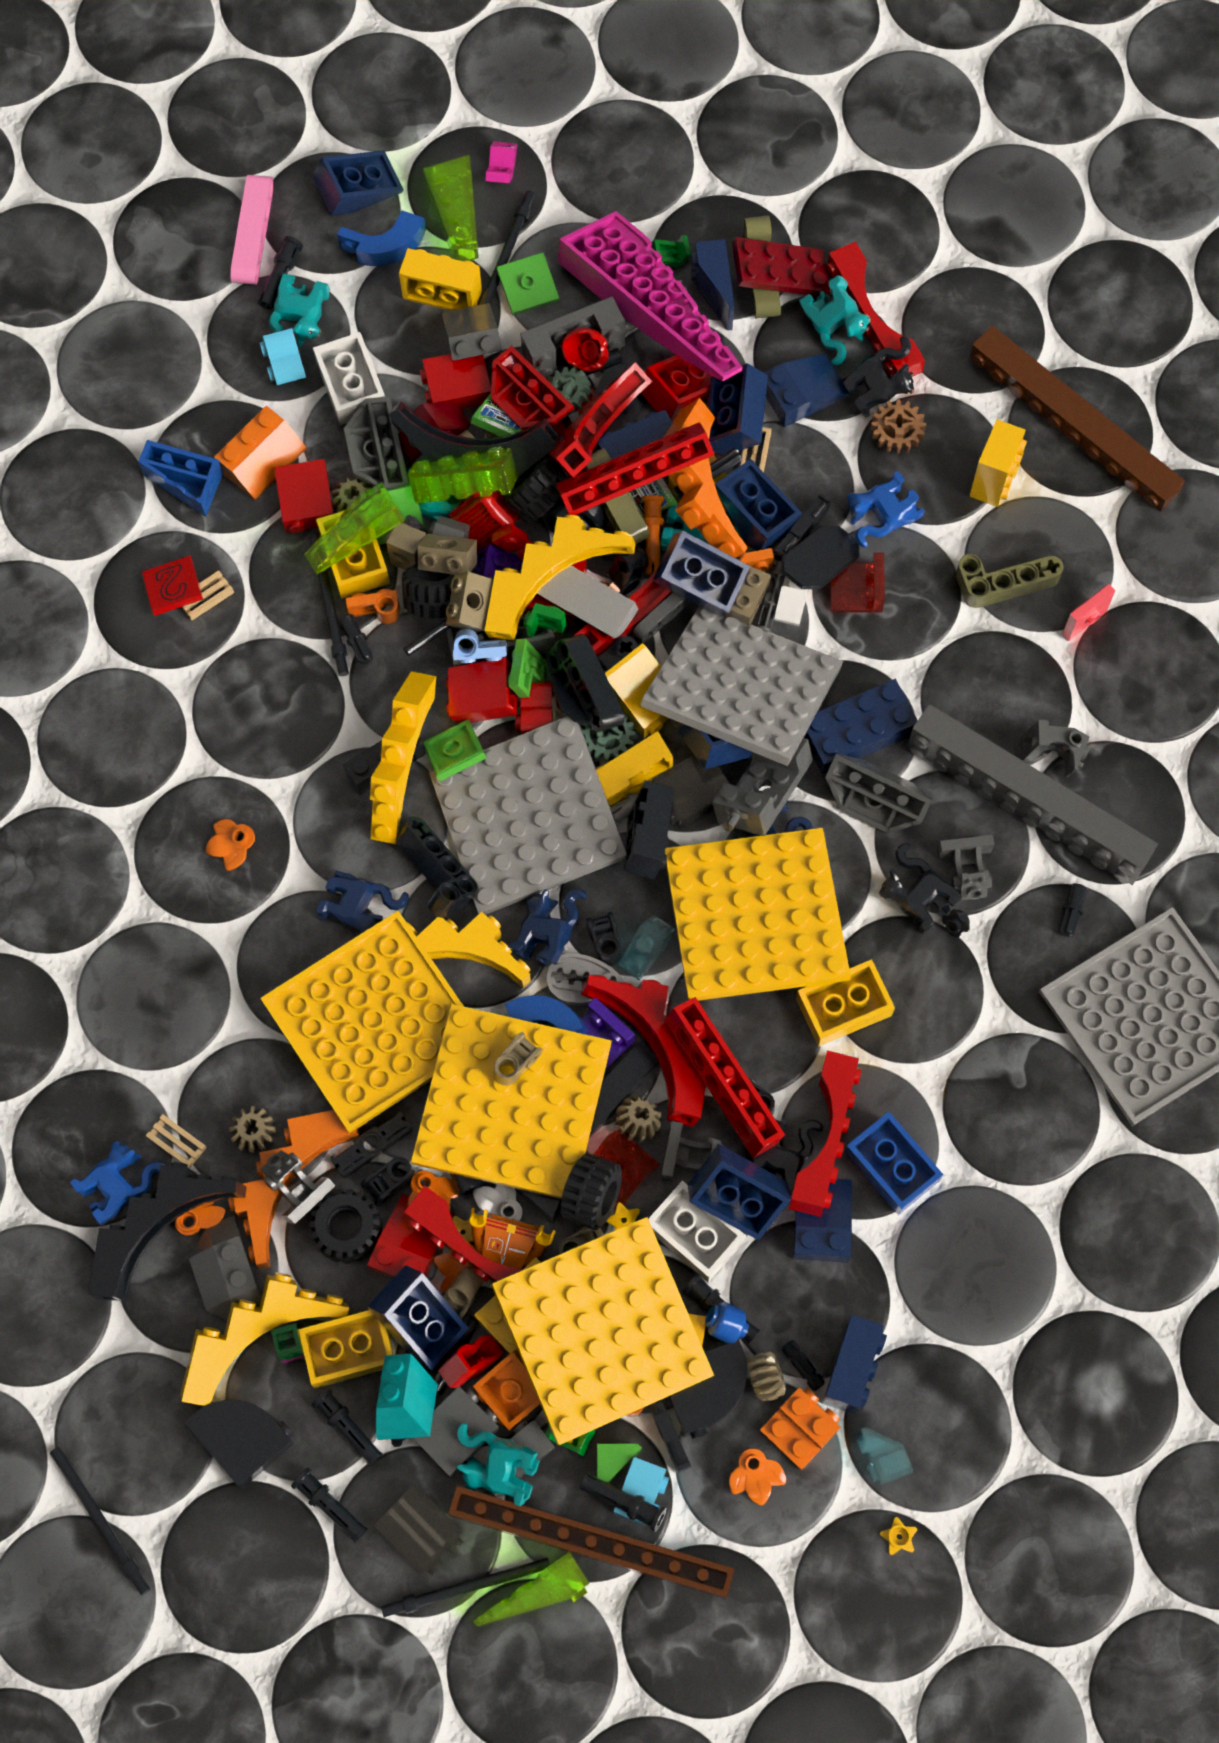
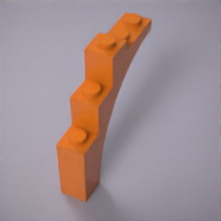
[664,398,748,558]
[228,1110,359,1269]

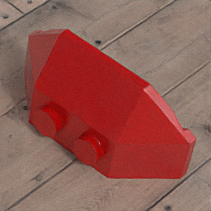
[491,345,574,430]

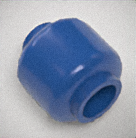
[705,1302,749,1344]

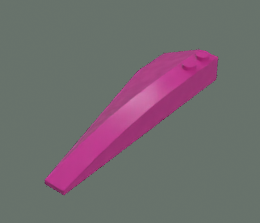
[558,211,742,381]

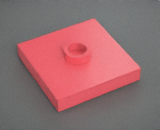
[1063,584,1116,641]

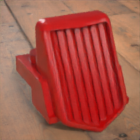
[447,478,520,552]

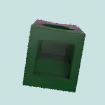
[271,1323,305,1364]

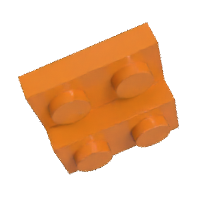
[473,1350,540,1430]
[760,1387,841,1471]

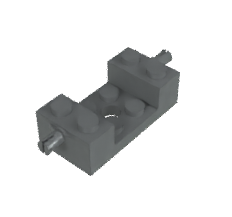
[520,296,637,379]
[712,738,813,836]

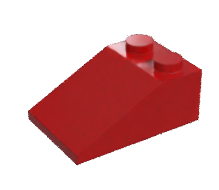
[641,355,712,421]
[367,1194,454,1279]

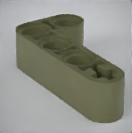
[743,215,781,319]
[578,448,650,544]
[956,554,1064,608]

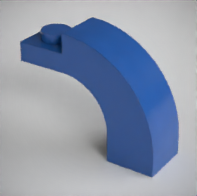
[337,210,426,266]
[505,995,589,1034]

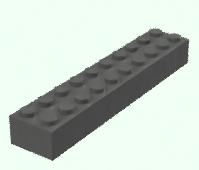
[907,704,1158,886]

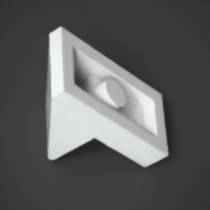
[774,576,809,626]

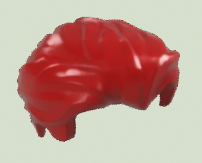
[561,327,609,371]

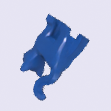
[847,471,925,548]
[70,1141,165,1226]

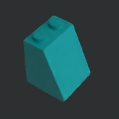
[376,1354,438,1440]

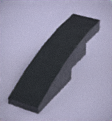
[589,1041,659,1139]

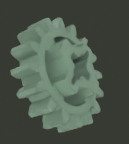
[547,367,592,419]
[581,714,636,764]

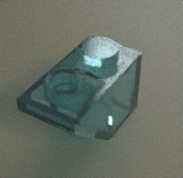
[618,915,675,980]
[856,1427,914,1486]

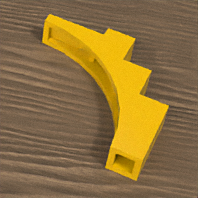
[485,515,636,641]
[370,671,436,844]
[407,912,531,988]
[180,1272,349,1406]

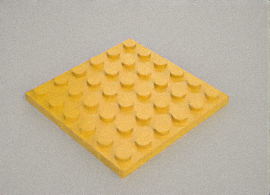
[664,828,851,1001]
[261,911,464,1134]
[411,1004,612,1199]
[491,1217,714,1445]

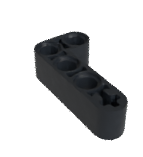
[546,634,624,732]
[396,816,478,918]

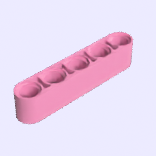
[231,175,273,285]

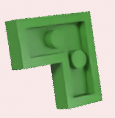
[508,639,547,698]

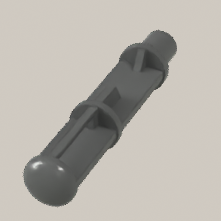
[757,561,785,632]

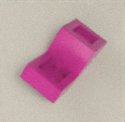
[485,141,517,183]

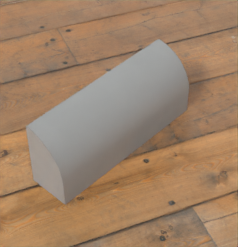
[537,566,638,638]

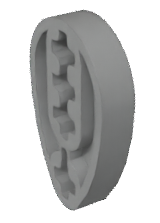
[547,953,624,1006]

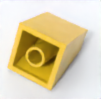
[605,643,669,738]

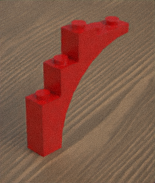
[548,362,652,478]
[581,975,706,1127]

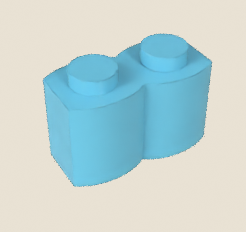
[259,328,306,385]

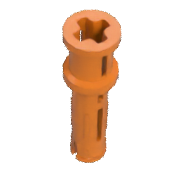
[641,495,664,575]

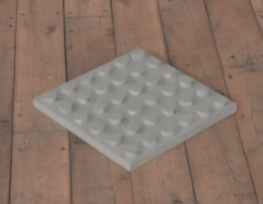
[641,606,843,766]
[429,716,626,915]
[1039,907,1219,1126]

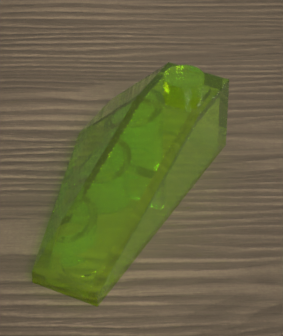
[304,483,405,574]
[473,1552,590,1627]

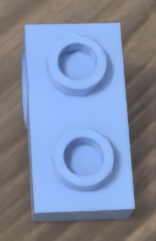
[453,629,507,663]

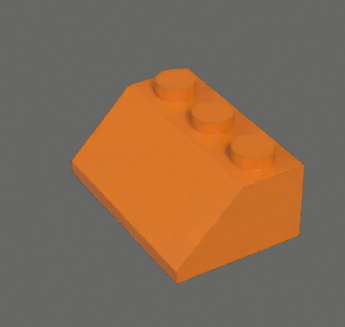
[214,405,307,500]

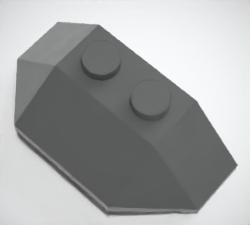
[343,397,409,490]
[825,753,933,833]
[189,1215,262,1321]

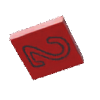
[142,556,203,616]

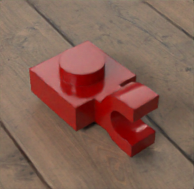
[491,523,533,561]

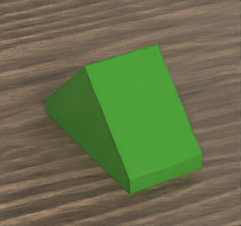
[597,1444,642,1483]

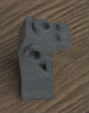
[1021,720,1090,778]
[937,835,995,900]
[662,1121,725,1182]
[261,1150,335,1224]

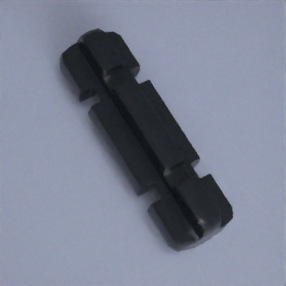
[782,1340,825,1392]

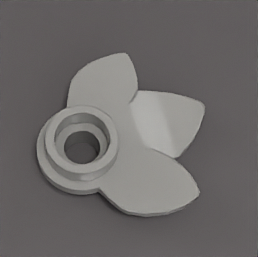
[473,1184,522,1221]

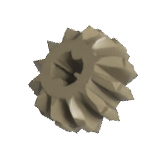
[332,476,374,513]
[615,1094,662,1143]
[229,1106,276,1154]
[747,1352,786,1401]

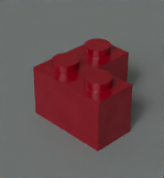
[398,402,471,461]

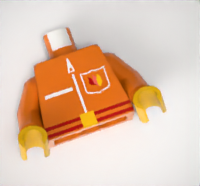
[469,1208,556,1269]

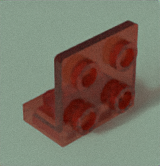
[830,553,885,613]
[593,1129,660,1210]

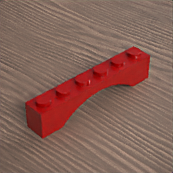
[826,241,925,377]
[574,570,673,656]
[789,1050,862,1217]
[404,1185,525,1283]

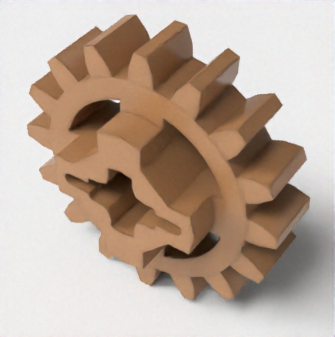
[870,399,926,454]

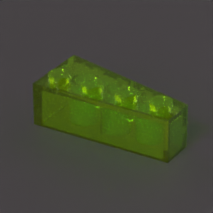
[423,154,479,261]
[408,446,518,503]

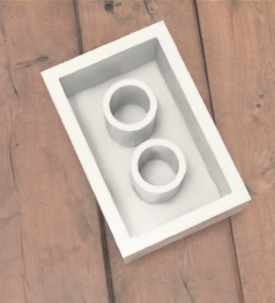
[313,332,385,425]
[648,1181,746,1283]

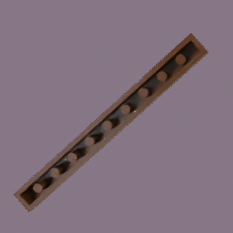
[969,325,1185,512]
[448,1486,735,1599]

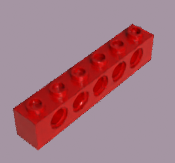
[556,422,715,515]
[664,997,785,1158]

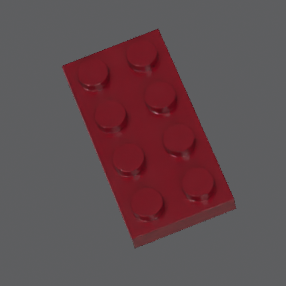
[732,237,831,297]

